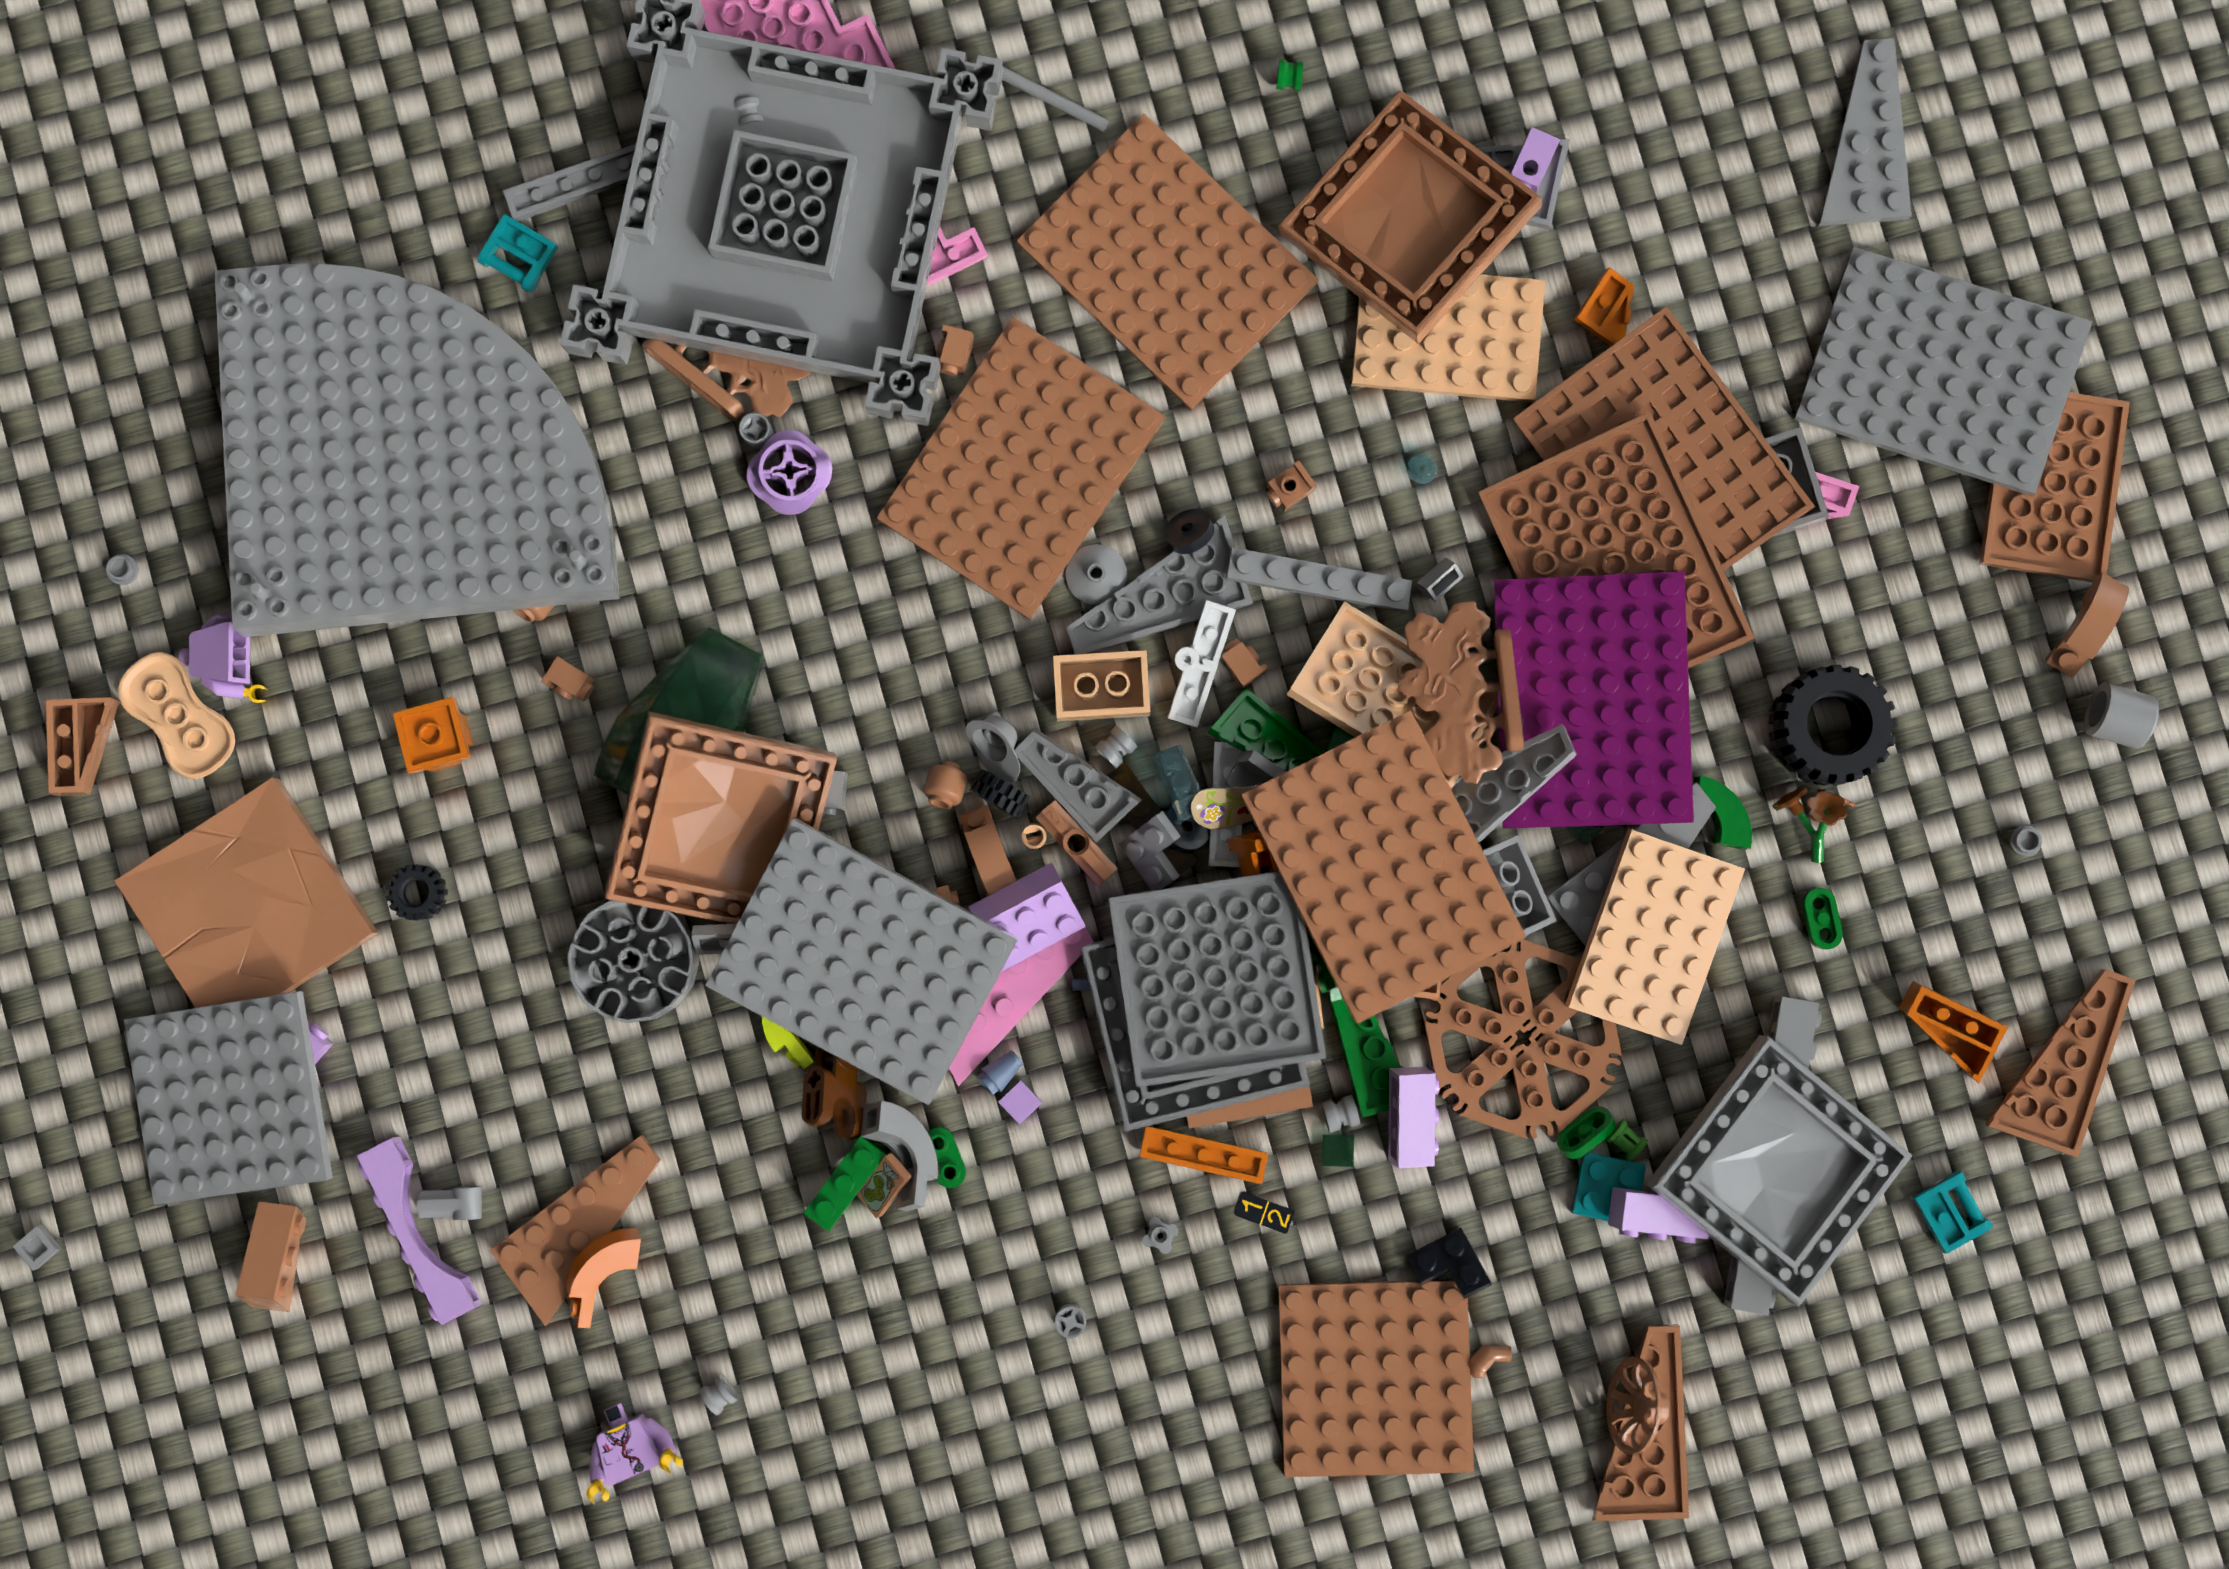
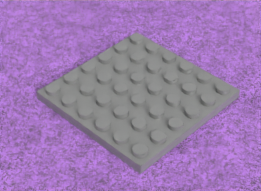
[1109,871,1327,1087]
[124,991,333,1205]

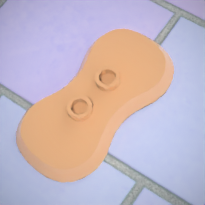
[118,652,235,779]

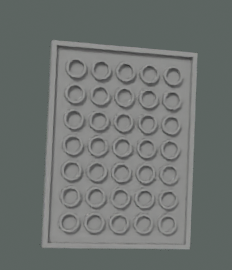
[1794,247,2093,496]
[705,818,1019,1106]

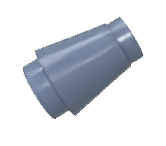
[977,1050,1024,1095]

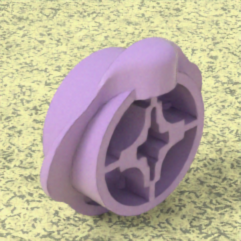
[747,430,832,515]

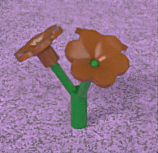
[1772,786,1856,863]

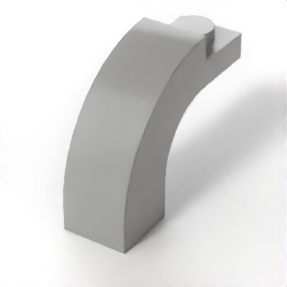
[861,1100,938,1212]

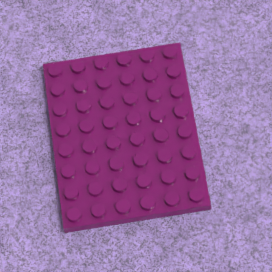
[1494,571,1694,829]

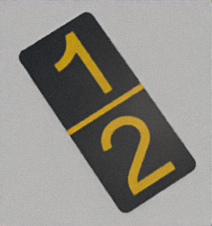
[1235,1192,1295,1234]

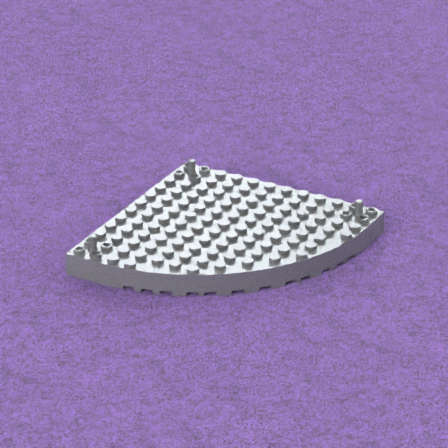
[215,263,620,637]

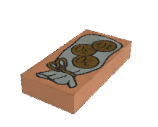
[857,1153,912,1218]

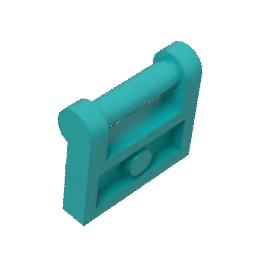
[477,214,559,293]
[1912,1170,1993,1254]

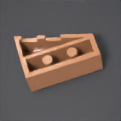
[46,697,120,796]
[235,1202,306,1312]

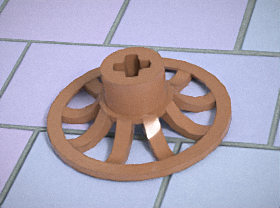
[1606,1357,1669,1455]

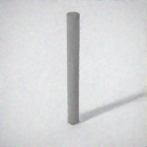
[1002,67,1109,132]

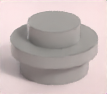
[106,554,139,585]
[2009,825,2042,857]

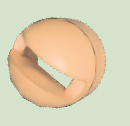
[1021,823,1047,849]

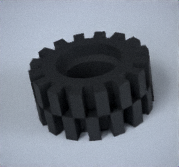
[969,769,1030,818]
[385,864,448,921]

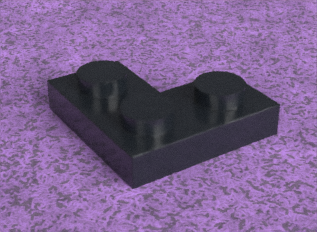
[1406,1228,1492,1299]

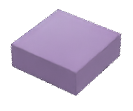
[998,1080,1043,1125]

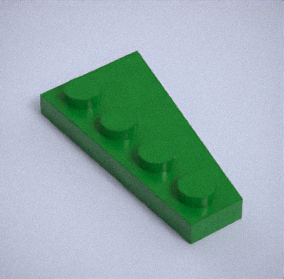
[1207,688,1324,772]
[1328,996,1403,1117]

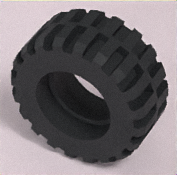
[1768,665,1898,786]

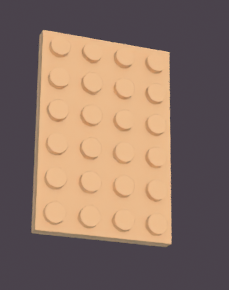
[1351,274,1545,403]
[1287,601,1498,789]
[1565,828,1745,1045]

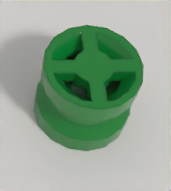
[1276,59,1303,91]

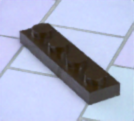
[1106,762,1198,875]

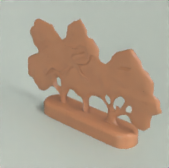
[642,339,811,422]
[1397,601,1524,784]

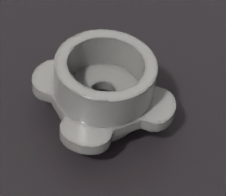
[1142,1217,1178,1254]

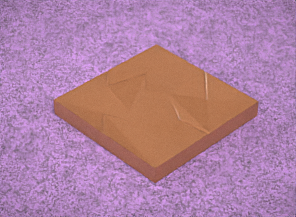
[1278,90,1542,344]
[605,712,837,924]
[115,777,379,1008]

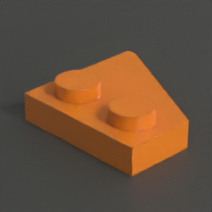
[1573,267,1634,346]

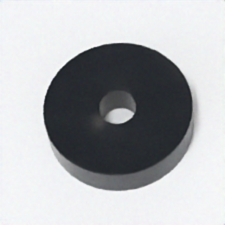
[1164,509,1214,554]
[1165,802,1210,853]

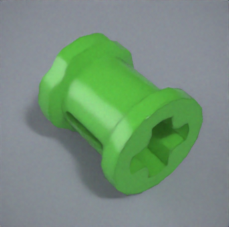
[1605,1119,1648,1161]

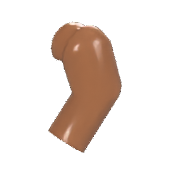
[1469,1345,1512,1378]

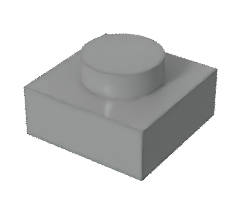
[13,1225,62,1271]

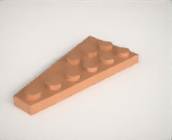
[1985,969,2136,1158]
[490,1135,661,1326]
[1592,1324,1689,1521]

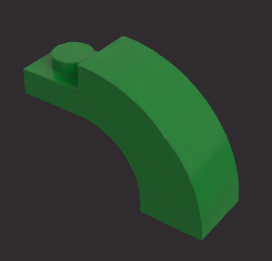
[1693,775,1752,850]

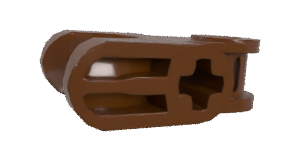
[801,1047,867,1140]

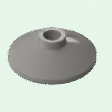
[1066,544,1127,606]

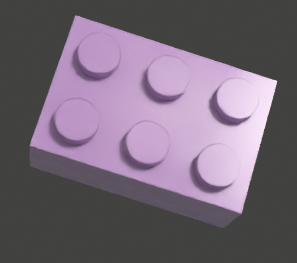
[969,862,1086,971]

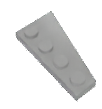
[1014,729,1142,842]

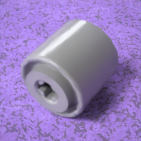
[2084,682,2159,749]

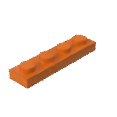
[1139,1126,1269,1184]

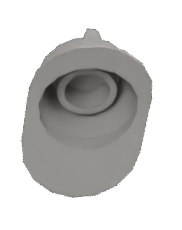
[965,712,1020,782]

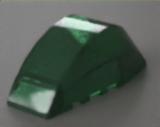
[594,627,764,795]

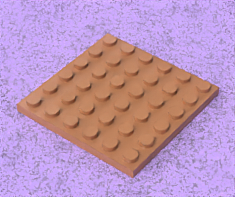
[1278,1280,1474,1478]

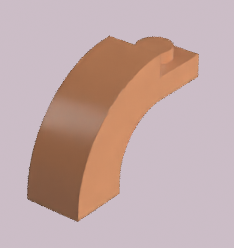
[2046,572,2129,678]
[959,805,1017,896]

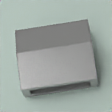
[1415,557,1464,602]

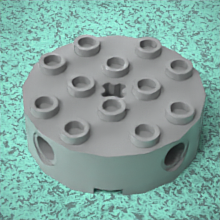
[567,900,699,1023]

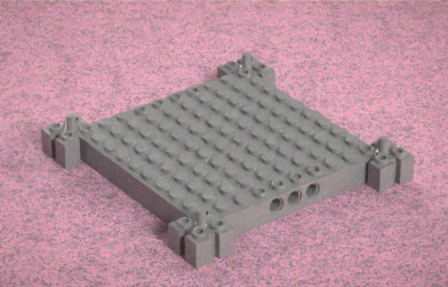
[560,0,1004,426]

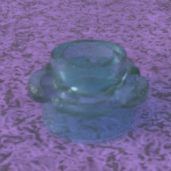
[1408,454,1438,484]

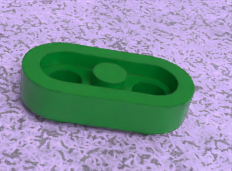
[1802,888,1843,950]
[1557,1106,1616,1159]
[928,1127,967,1188]

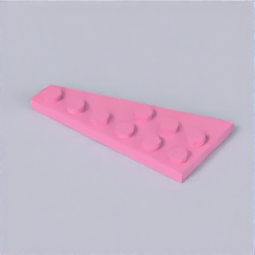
[949,927,1093,1086]

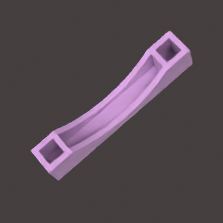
[357,1136,483,1326]

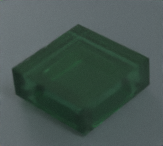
[1322,1134,1354,1167]

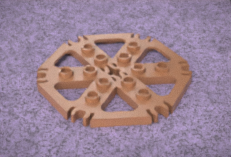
[1423,939,1622,1139]

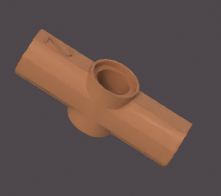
[1036,800,1118,887]

